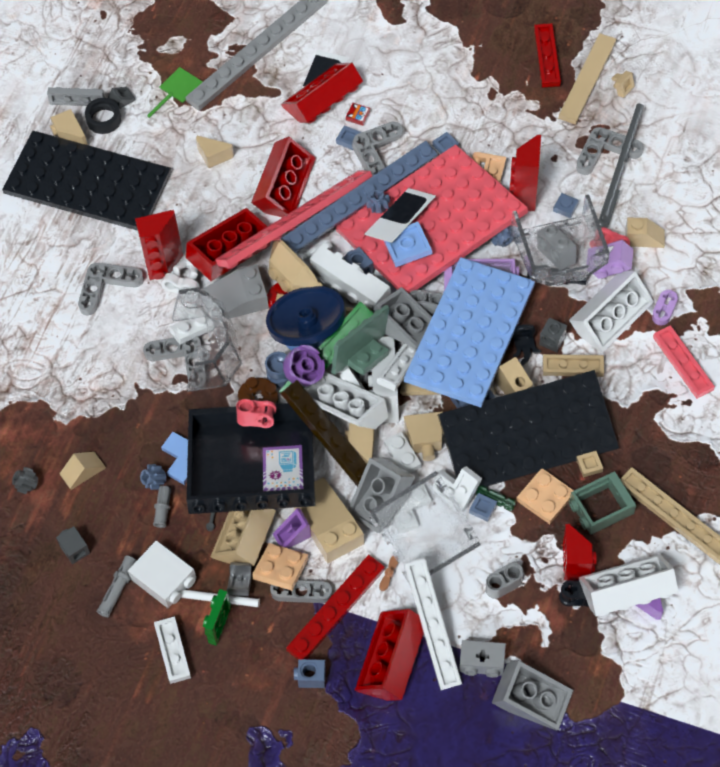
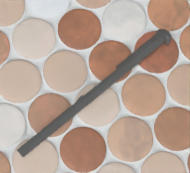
[594,103,644,231]

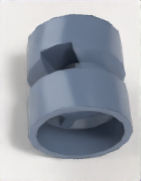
[265,351,288,388]

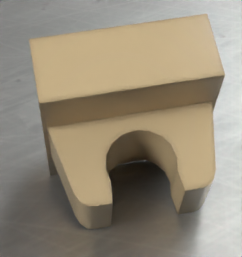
[611,71,635,98]

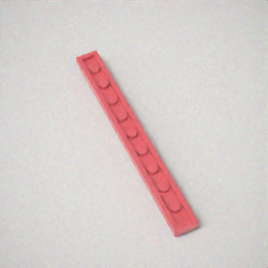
[215,170,372,269]

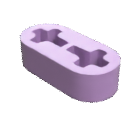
[652,290,678,326]

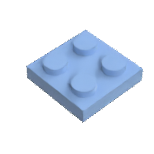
[383,222,433,267]

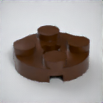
[238,377,278,404]

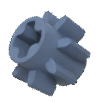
[366,190,390,213]
[490,226,514,247]
[140,464,166,490]

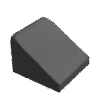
[108,87,136,109]

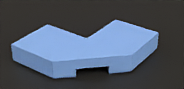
[161,432,188,485]

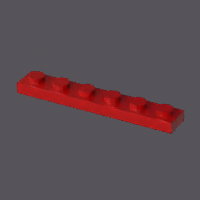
[286,554,385,660]

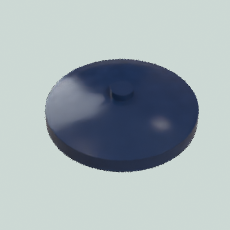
[266,286,346,346]

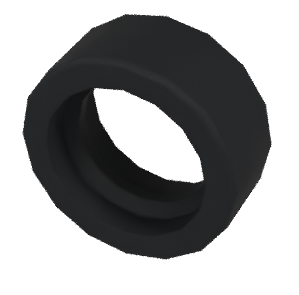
[85,97,121,134]

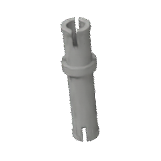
[97,556,136,618]

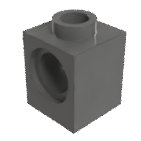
[539,318,567,353]
[56,526,90,565]

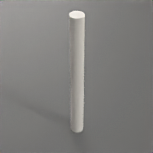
[180,590,260,607]

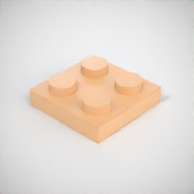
[516,469,574,525]
[253,543,308,591]

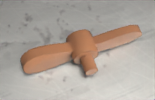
[379,555,399,591]

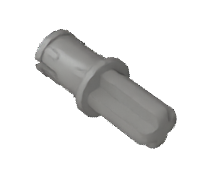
[153,486,171,528]

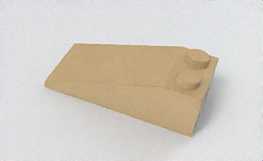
[294,477,364,564]

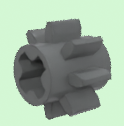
[12,467,38,494]

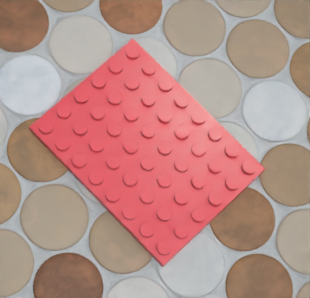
[335,144,528,294]

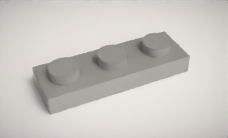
[47,87,105,106]

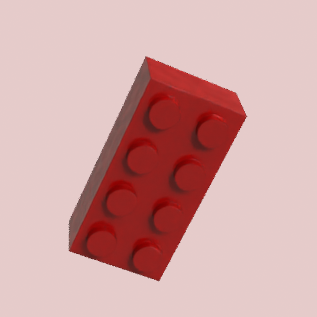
[186,208,271,281]

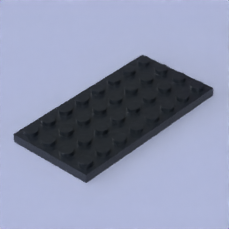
[2,130,172,231]
[437,370,619,490]

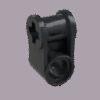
[559,580,589,607]

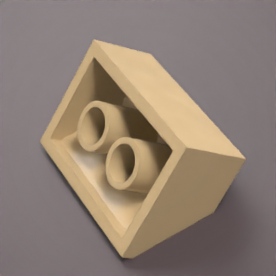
[210,509,276,566]

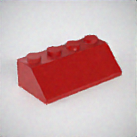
[281,62,363,124]
[510,135,541,211]
[251,136,316,217]
[135,210,184,280]
[355,609,424,701]

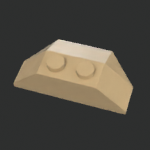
[268,239,323,293]

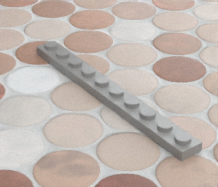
[185,0,327,111]

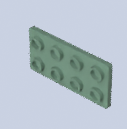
[331,305,389,375]

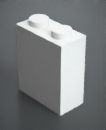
[128,541,196,608]

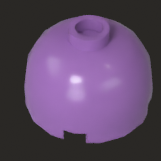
[283,345,325,387]

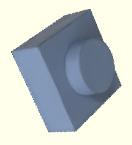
[336,125,361,150]
[432,132,459,154]
[553,193,579,219]
[469,493,497,522]

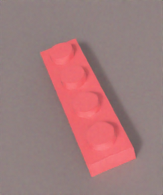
[653,325,715,399]

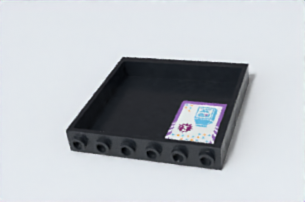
[186,403,316,514]

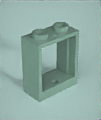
[569,471,636,535]

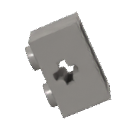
[459,640,506,678]

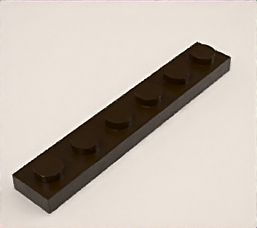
[280,380,367,487]

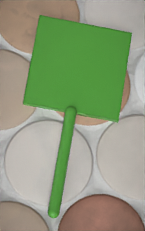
[147,67,202,118]

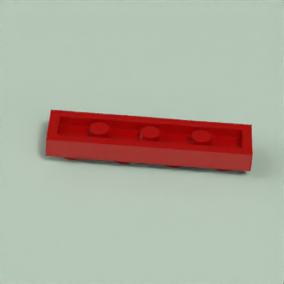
[534,23,561,88]

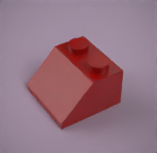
[563,524,596,580]

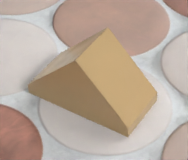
[196,135,234,168]
[60,452,106,490]

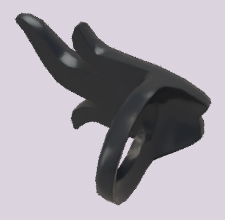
[512,324,541,366]

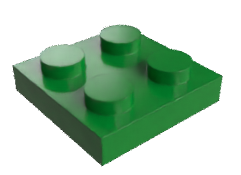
[203,589,231,646]

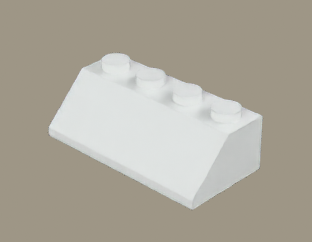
[569,271,654,352]
[304,372,388,429]
[579,554,678,616]

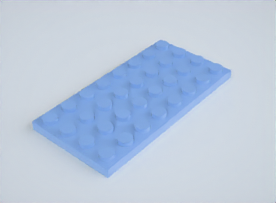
[404,257,535,407]

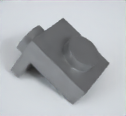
[227,562,252,596]

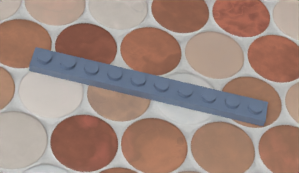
[281,141,438,254]

